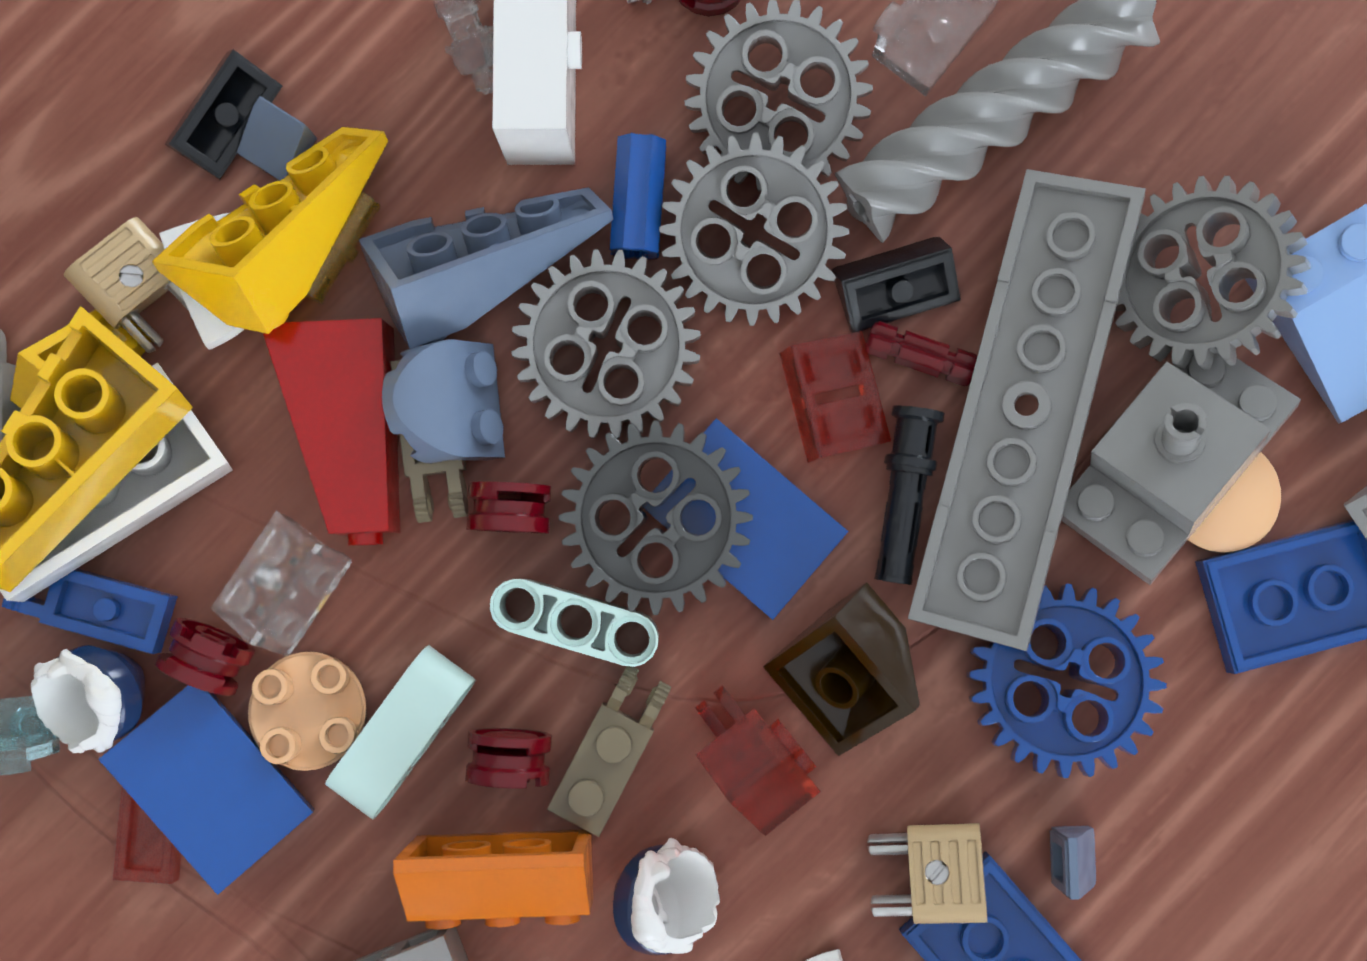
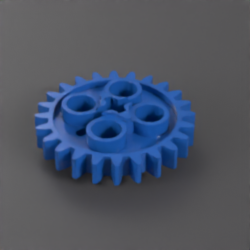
[966,584,1167,778]

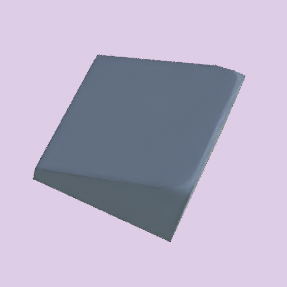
[236,96,317,181]
[1049,826,1096,900]

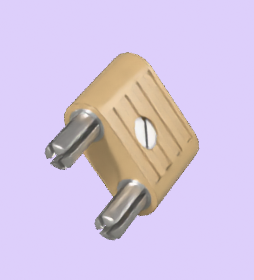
[64,217,189,353]
[867,823,988,924]

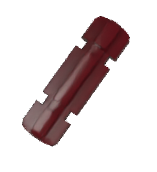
[865,321,977,386]

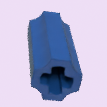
[609,133,667,260]

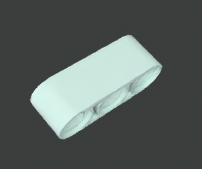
[490,578,659,667]
[325,645,476,820]

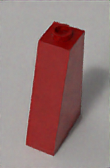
[263,318,401,546]

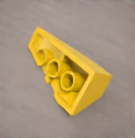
[152,127,388,334]

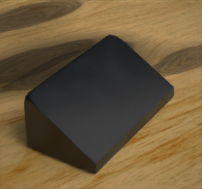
[165,49,283,179]
[832,237,961,334]

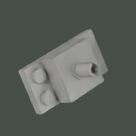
[1061,353,1301,585]

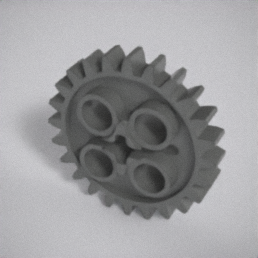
[559,420,753,615]

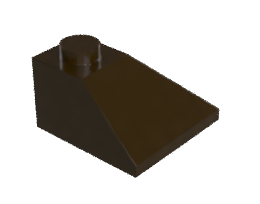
[763,582,920,756]

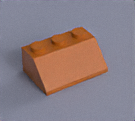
[393,830,594,930]

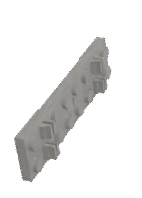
[908,169,1146,651]

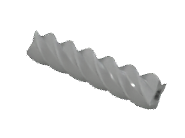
[835,0,1160,243]

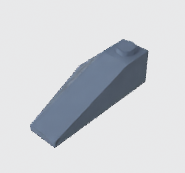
[358,187,613,349]

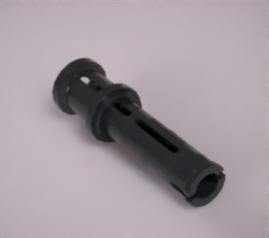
[874,405,945,585]

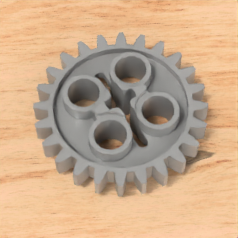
[684,0,873,191]
[659,133,849,326]
[1115,176,1311,370]
[511,249,701,439]

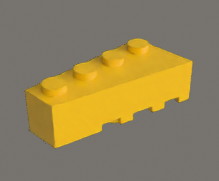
[0,306,193,592]

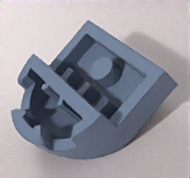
[382,339,505,464]

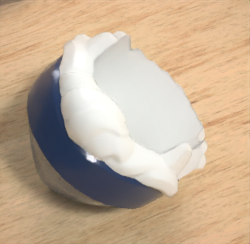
[31,645,145,754]
[613,838,720,955]

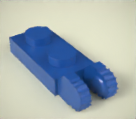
[1,568,178,654]

